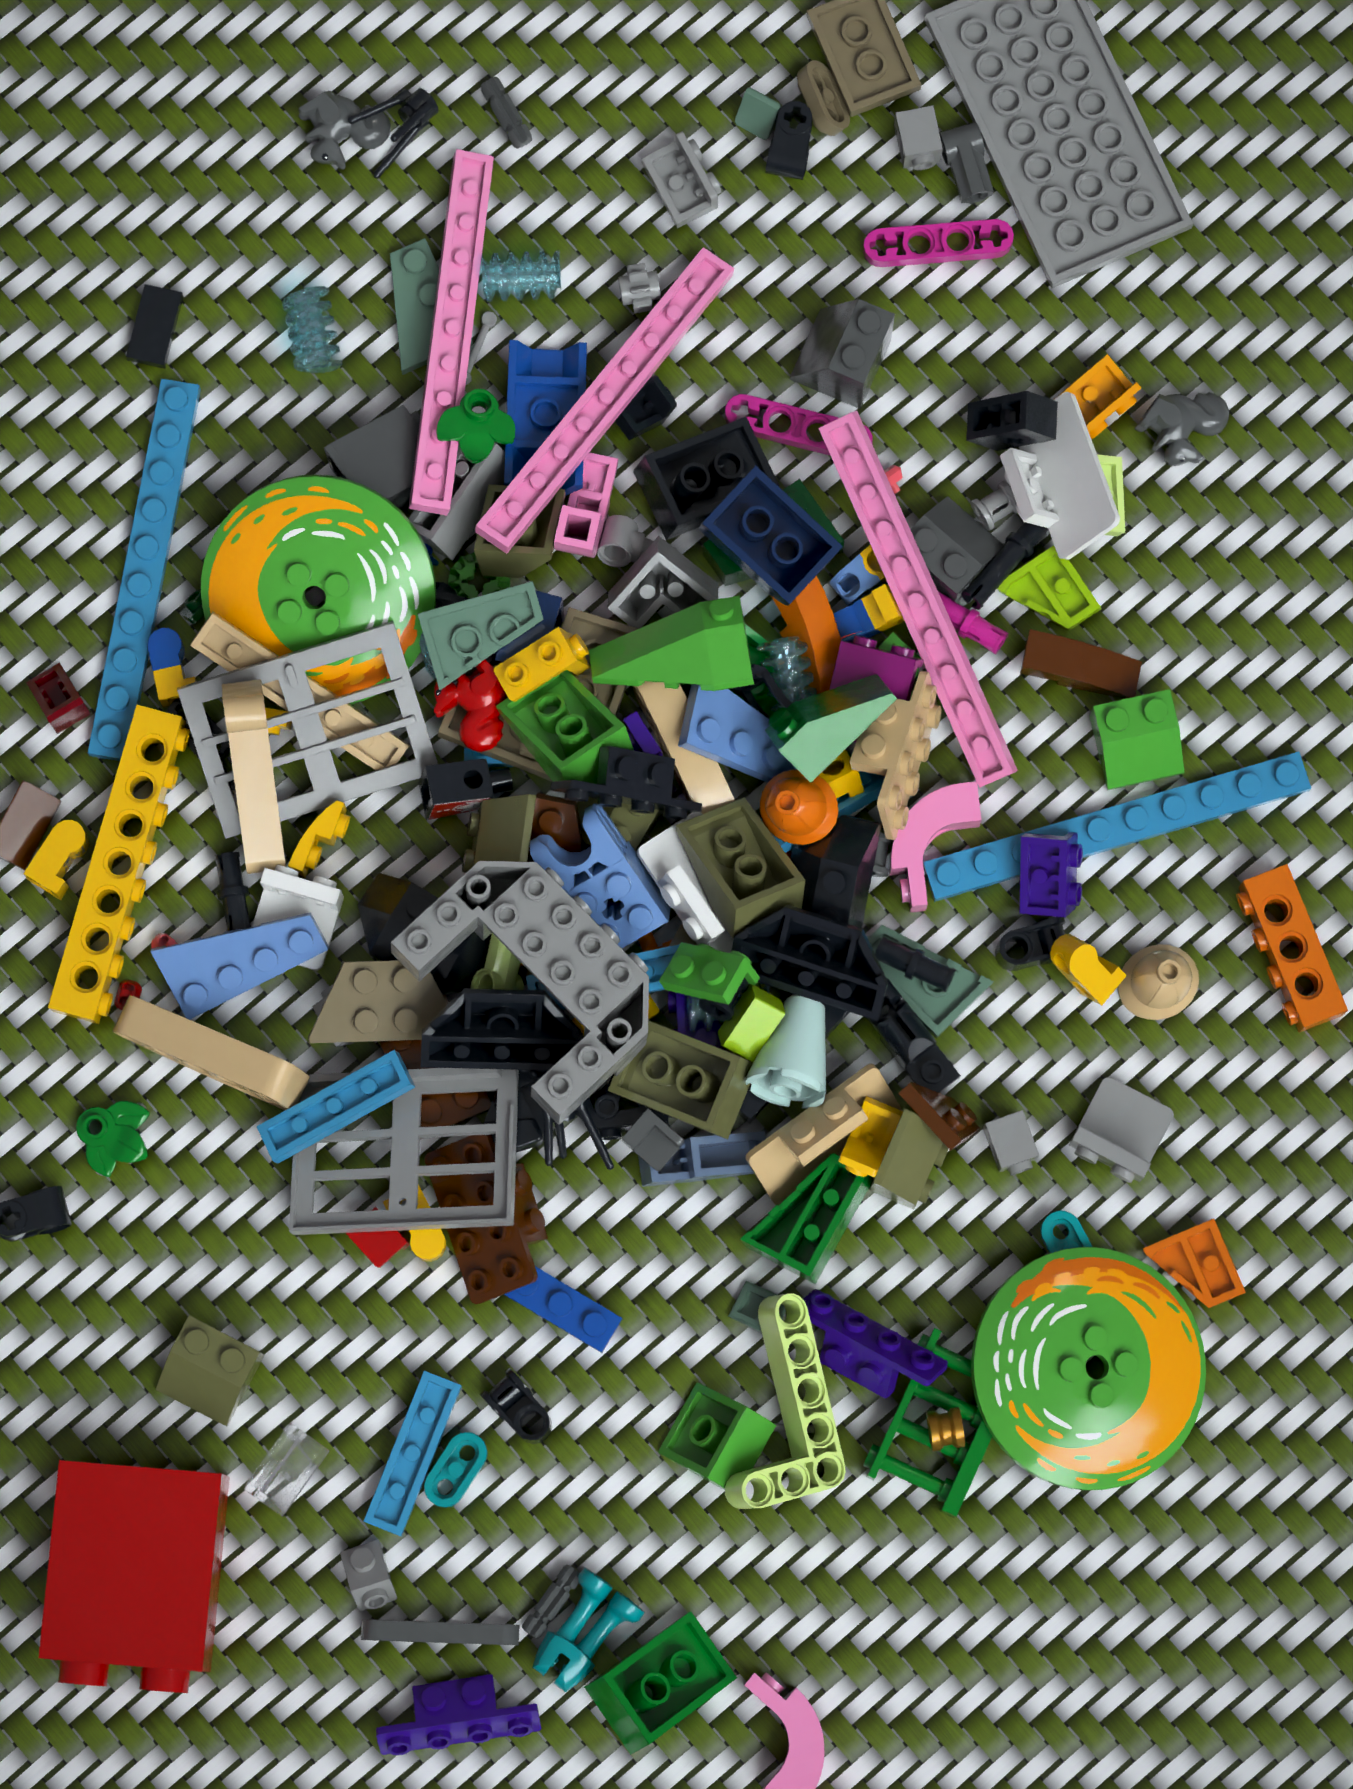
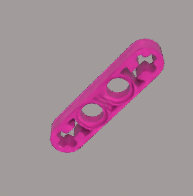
[863,219,1014,267]
[725,394,873,456]

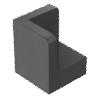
[622,1109,685,1171]

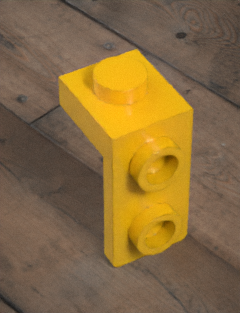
[494,627,591,702]
[838,1096,903,1177]

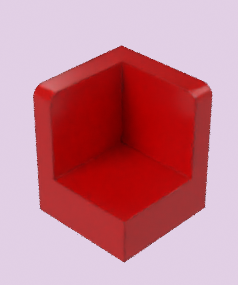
[346,1206,410,1268]

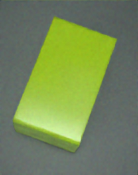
[718,984,786,1062]

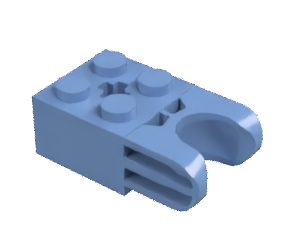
[530,803,671,948]

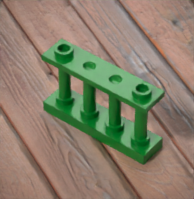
[863,1328,992,1518]

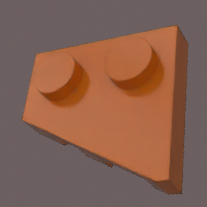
[1143,1218,1246,1308]

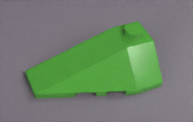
[589,595,754,691]

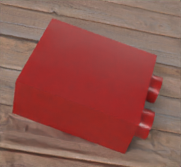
[39,1460,230,1693]

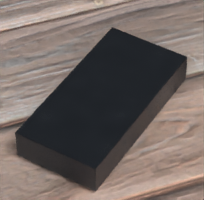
[126,284,184,369]

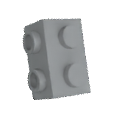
[641,131,721,228]

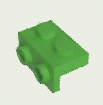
[659,942,760,1005]

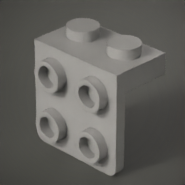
[1069,1077,1174,1183]

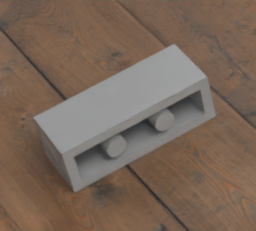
[409,443,505,561]

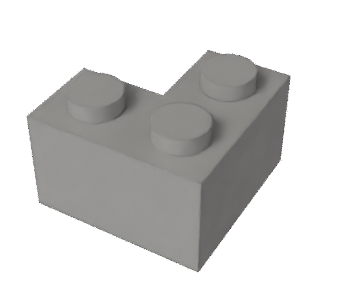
[607,536,719,629]

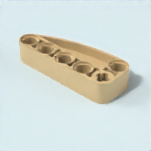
[633,681,735,814]
[113,995,310,1110]

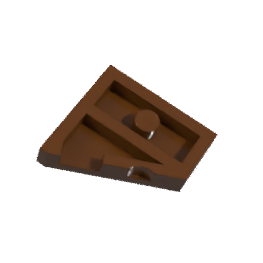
[898,1082,980,1151]

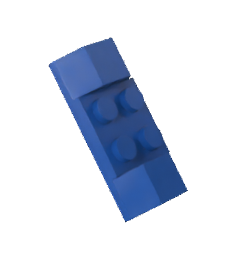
[504,340,587,496]

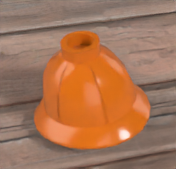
[760,769,838,845]

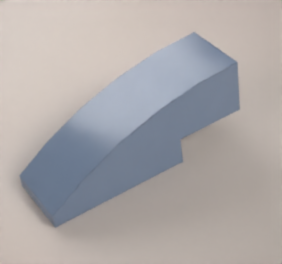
[638,1131,766,1187]

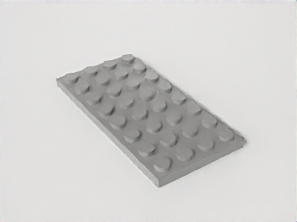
[924,0,1193,289]

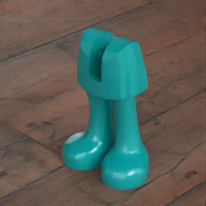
[532,1567,645,1692]

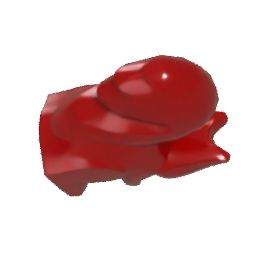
[434,660,507,752]

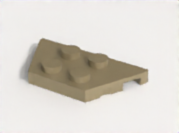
[308,960,447,1043]

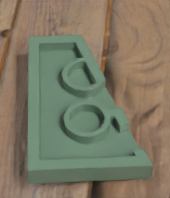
[390,238,473,375]
[418,581,544,690]
[868,925,994,1039]

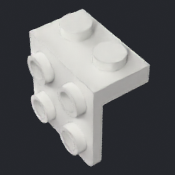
[252,865,344,970]

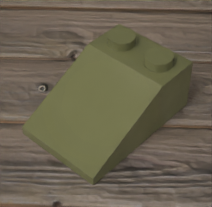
[676,797,805,938]
[608,1020,753,1140]

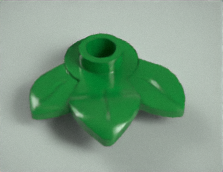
[436,389,515,464]
[76,1101,150,1177]

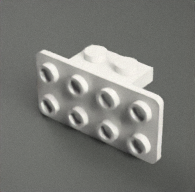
[1000,392,1120,560]
[637,812,734,953]

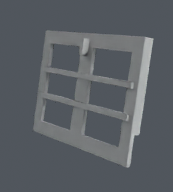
[177,621,438,839]
[289,1068,519,1235]

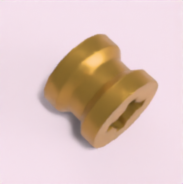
[926,1407,965,1452]

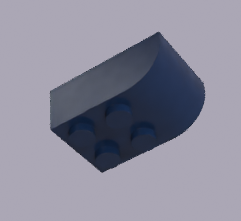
[699,465,843,606]

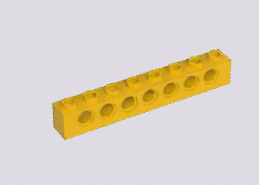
[48,705,190,1024]

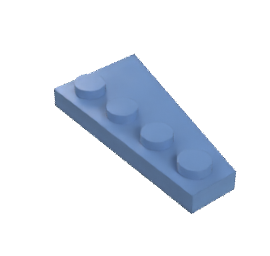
[678,684,796,783]
[150,912,329,1020]

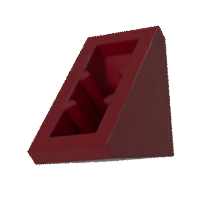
[26,662,91,734]

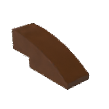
[1020,629,1142,699]

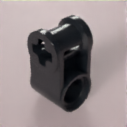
[765,101,812,180]
[995,917,1066,971]
[0,1186,72,1242]
[480,1367,552,1444]

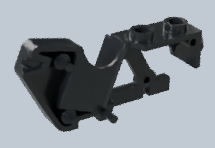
[483,1070,672,1153]

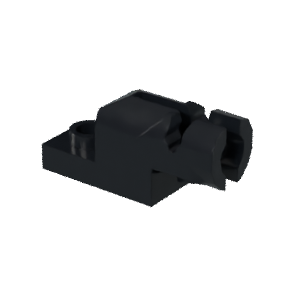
[866,978,961,1093]

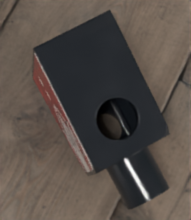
[418,758,513,820]

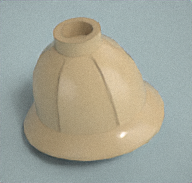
[1118,944,1199,1020]

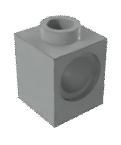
[894,105,943,170]
[983,1110,1039,1176]

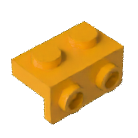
[1053,354,1141,439]

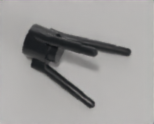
[348,88,439,179]
[542,1101,614,1170]

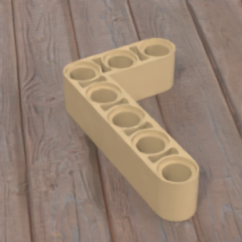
[222,679,286,874]

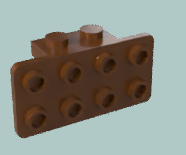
[425,1135,548,1304]

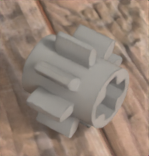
[618,263,661,314]

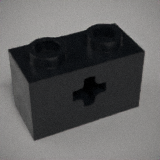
[966,391,1058,451]

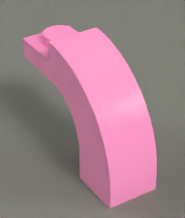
[554,452,618,558]
[890,781,982,913]
[744,1672,824,1789]

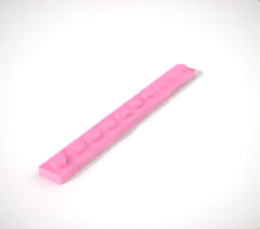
[409,149,494,516]
[475,247,735,554]
[819,411,1018,788]

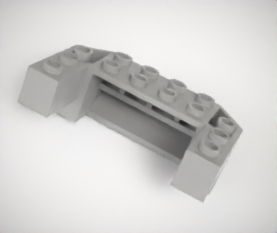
[391,861,649,1125]

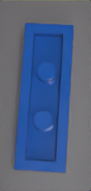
[504,1266,623,1353]

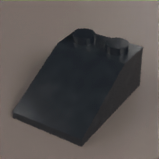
[633,417,780,540]

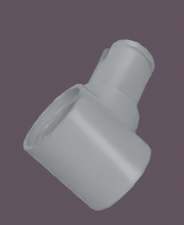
[597,515,677,567]

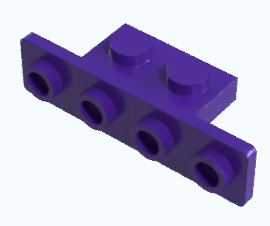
[803,1289,948,1399]
[376,1674,541,1755]

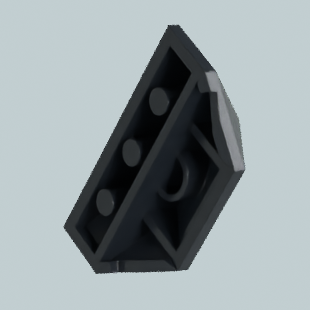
[791,815,882,928]
[358,873,492,995]
[731,904,888,1021]
[421,988,584,1070]

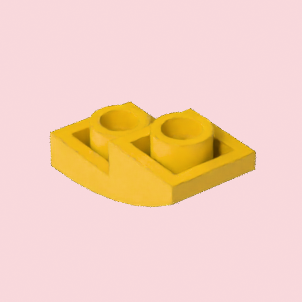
[288,800,350,878]

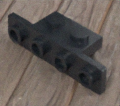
[551,746,702,820]

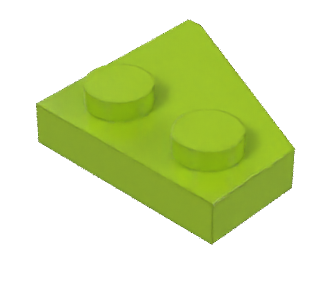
[997,545,1102,631]

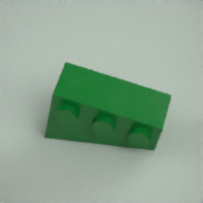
[740,1153,873,1284]

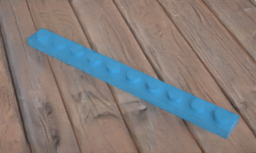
[88,379,201,761]
[923,752,1311,902]

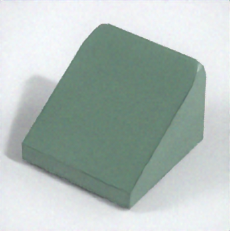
[735,87,781,140]
[728,1281,786,1334]

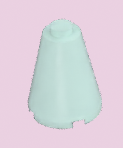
[746,995,826,1108]

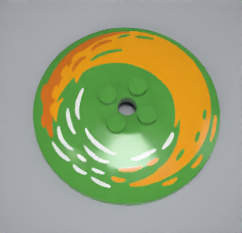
[201,475,436,705]
[971,1247,1206,1490]

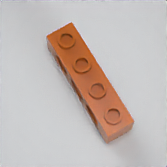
[1236,864,1348,1033]

